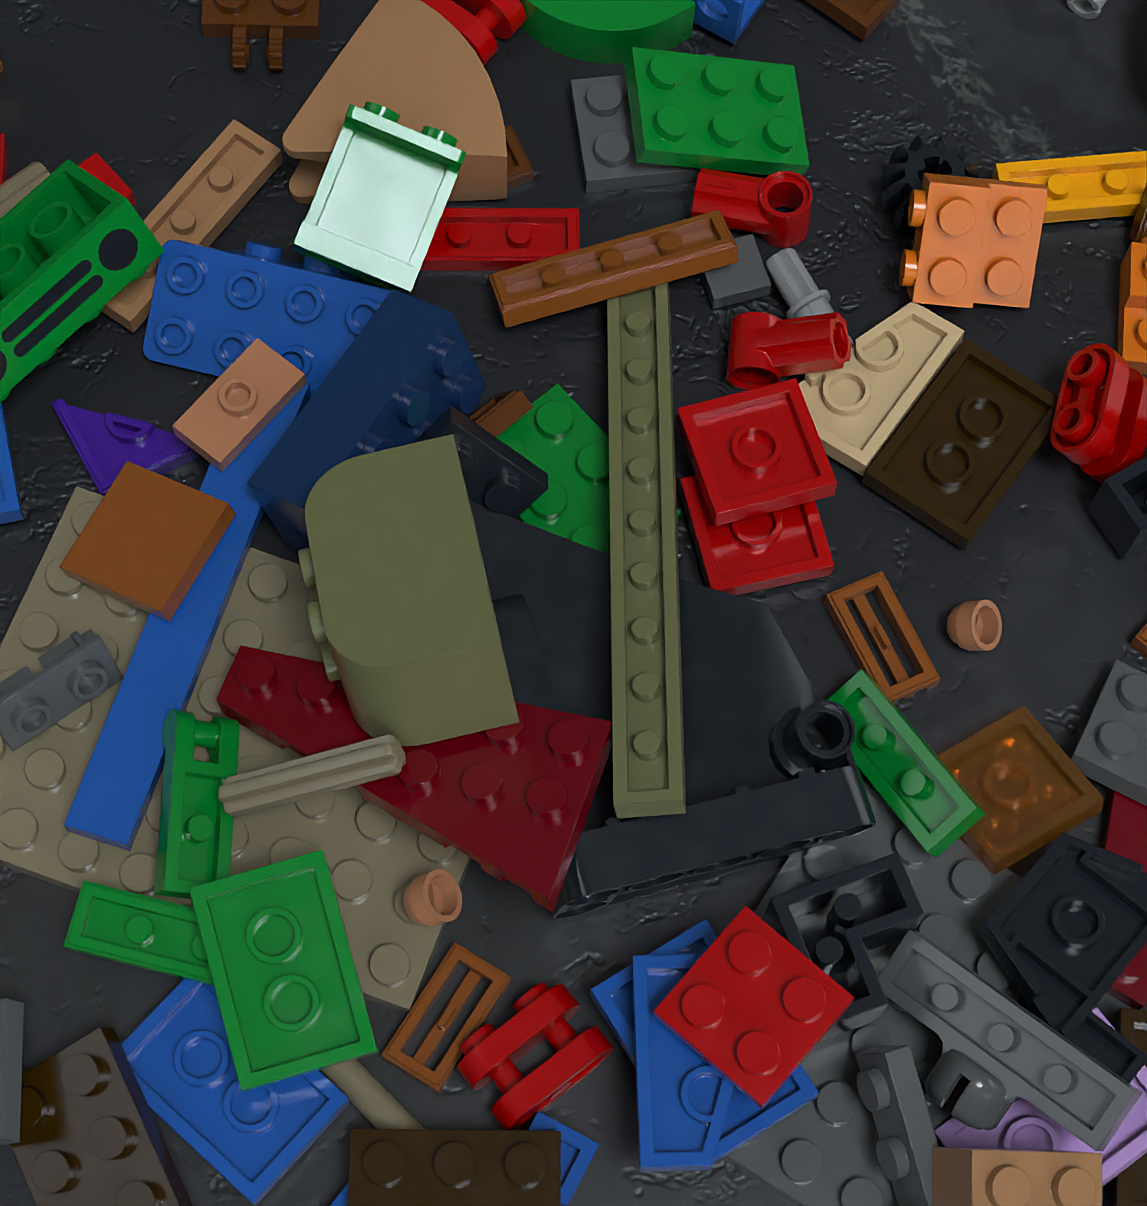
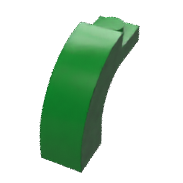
[520,0,696,64]

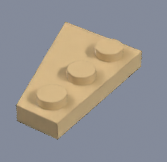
[799,302,964,476]

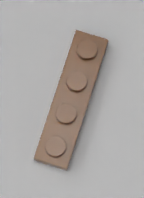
[102,119,283,333]

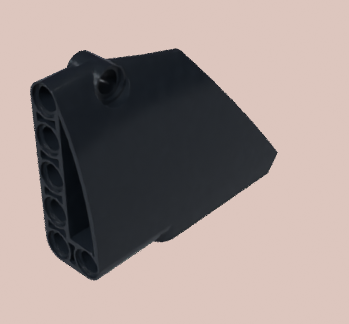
[469,500,876,919]

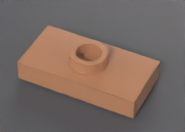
[172,338,306,472]

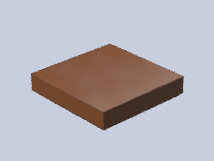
[59,461,236,622]

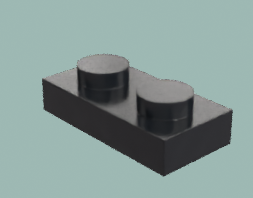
[413,406,549,519]

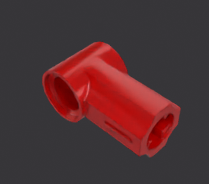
[691,168,812,248]
[726,312,851,390]

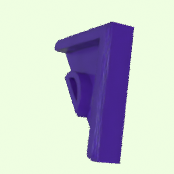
[51,399,201,496]

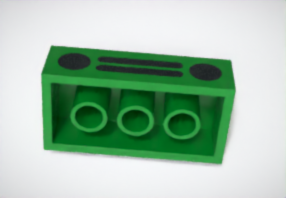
[0,159,165,403]

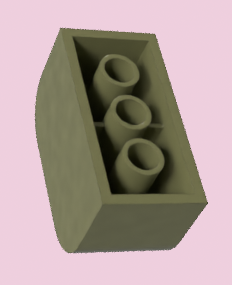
[298,434,519,746]

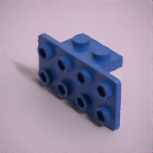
[143,240,392,398]

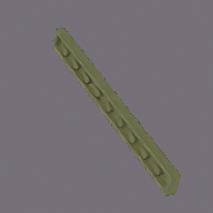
[607,282,686,819]

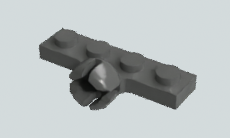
[878,929,1142,1151]

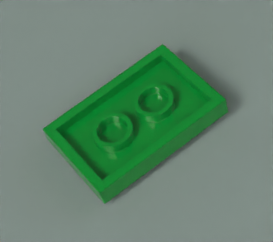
[624,47,810,175]
[496,384,680,555]
[189,849,379,1092]

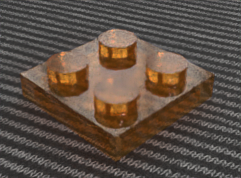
[938,706,1103,875]

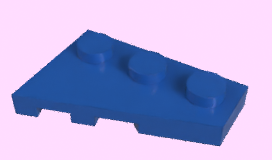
[631,954,734,1172]

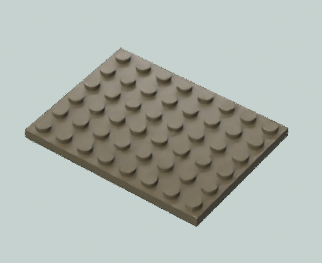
[0,486,471,1014]

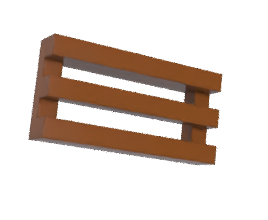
[823,571,941,703]
[381,942,511,1095]

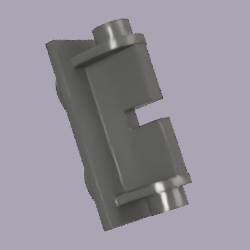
[0,629,123,751]

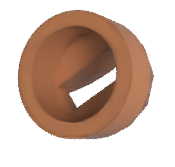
[946,600,1002,651]
[402,869,462,927]

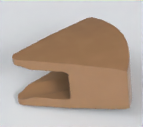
[282,0,507,204]

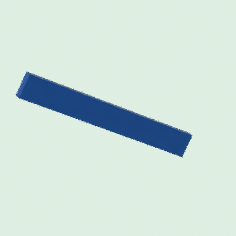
[64,382,311,851]

